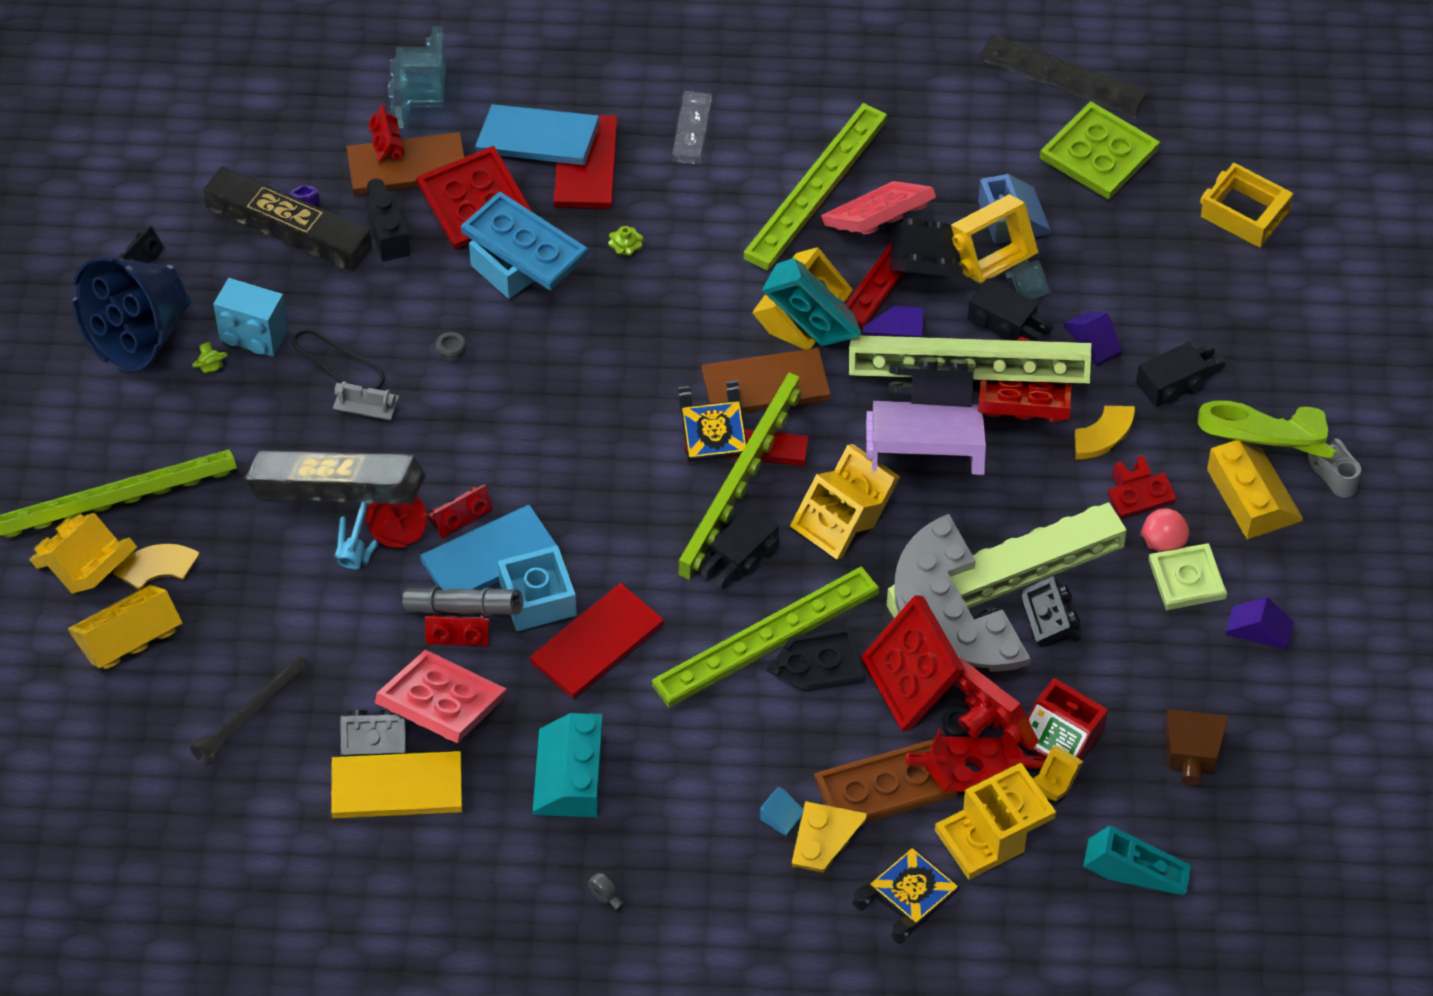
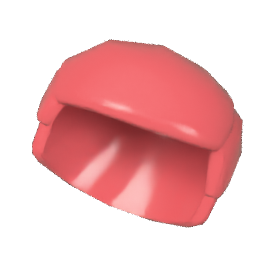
[1140,508,1190,552]

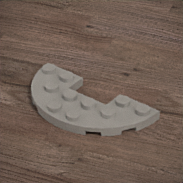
[894,514,1030,672]

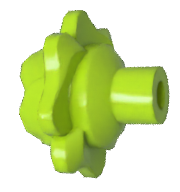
[608,226,643,255]
[192,342,228,373]

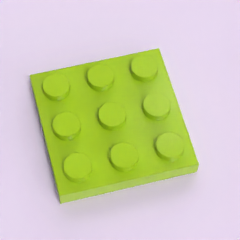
[1039,101,1160,200]

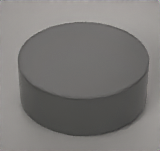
[436,332,466,362]

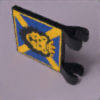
[678,380,747,462]
[852,847,960,944]

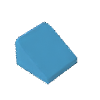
[760,787,803,837]

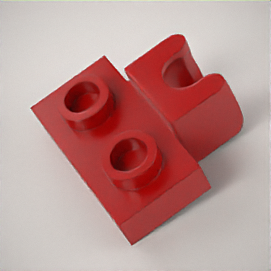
[1107,455,1177,520]

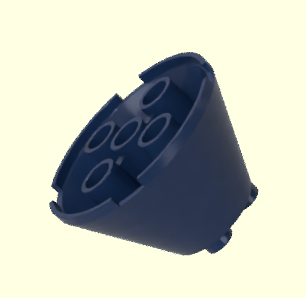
[72,256,191,372]

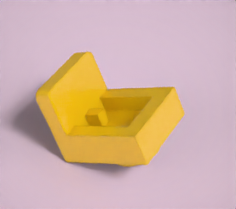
[1033,745,1083,801]

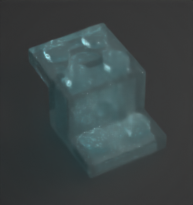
[388,26,446,128]

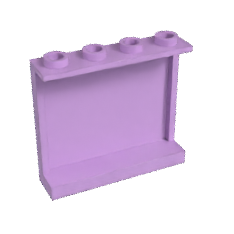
[866,401,986,475]

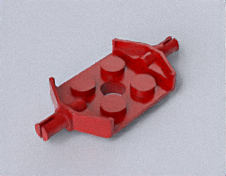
[906,729,1045,792]

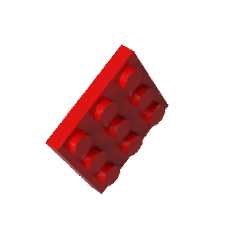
[416,146,532,250]
[978,380,1071,422]
[861,595,965,731]

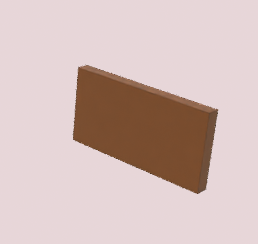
[347,132,464,196]
[701,348,830,414]
[814,739,958,823]

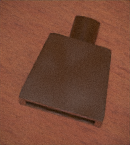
[1164,709,1228,786]

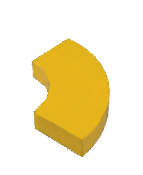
[1074,406,1135,460]
[113,544,200,590]

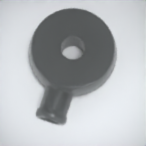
[587,873,623,910]

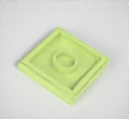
[1148,543,1227,610]

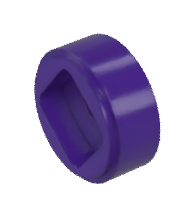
[290,186,320,209]

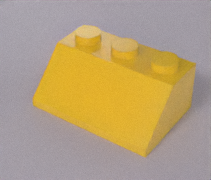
[752,247,853,350]
[1207,440,1303,539]
[68,585,182,669]

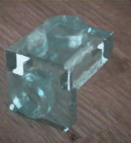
[1005,259,1051,300]

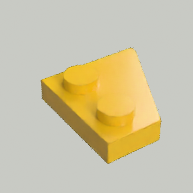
[792,801,867,873]

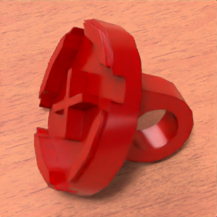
[366,487,428,548]

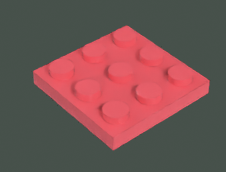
[821,181,936,235]
[375,650,507,743]

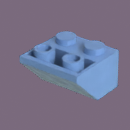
[978,174,1051,245]

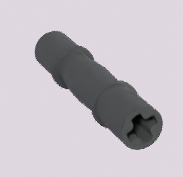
[402,586,523,616]

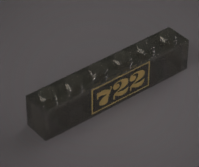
[203,166,372,272]
[245,451,426,504]

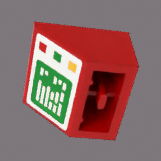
[1019,678,1108,760]

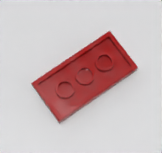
[554,115,617,209]
[530,583,664,700]

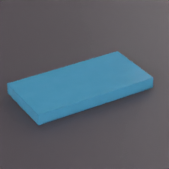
[475,104,600,165]
[461,191,589,291]
[420,505,557,590]

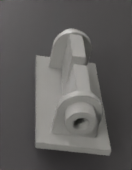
[333,381,399,421]

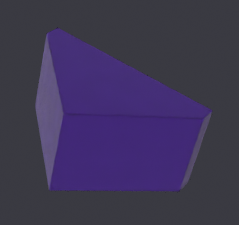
[1064,311,1122,366]
[1225,597,1294,650]

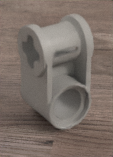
[1308,438,1361,498]

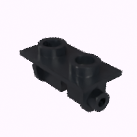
[117,226,164,263]

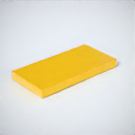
[331,751,462,819]

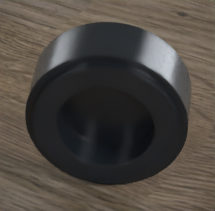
[942,707,970,737]

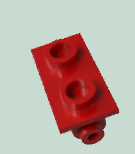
[369,104,405,163]
[428,484,494,538]
[425,614,490,647]

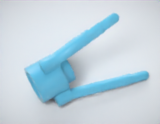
[335,497,379,570]

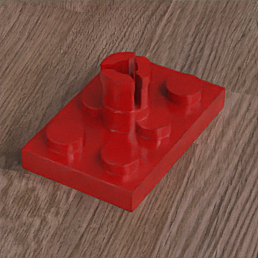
[955,657,1039,750]

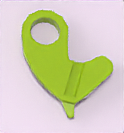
[1197,401,1337,458]

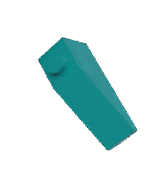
[1083,825,1191,895]

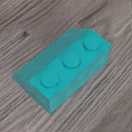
[762,258,861,347]
[533,713,603,817]

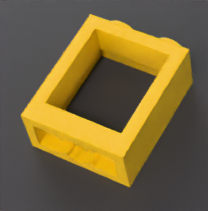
[1200,163,1294,248]
[951,194,1038,284]

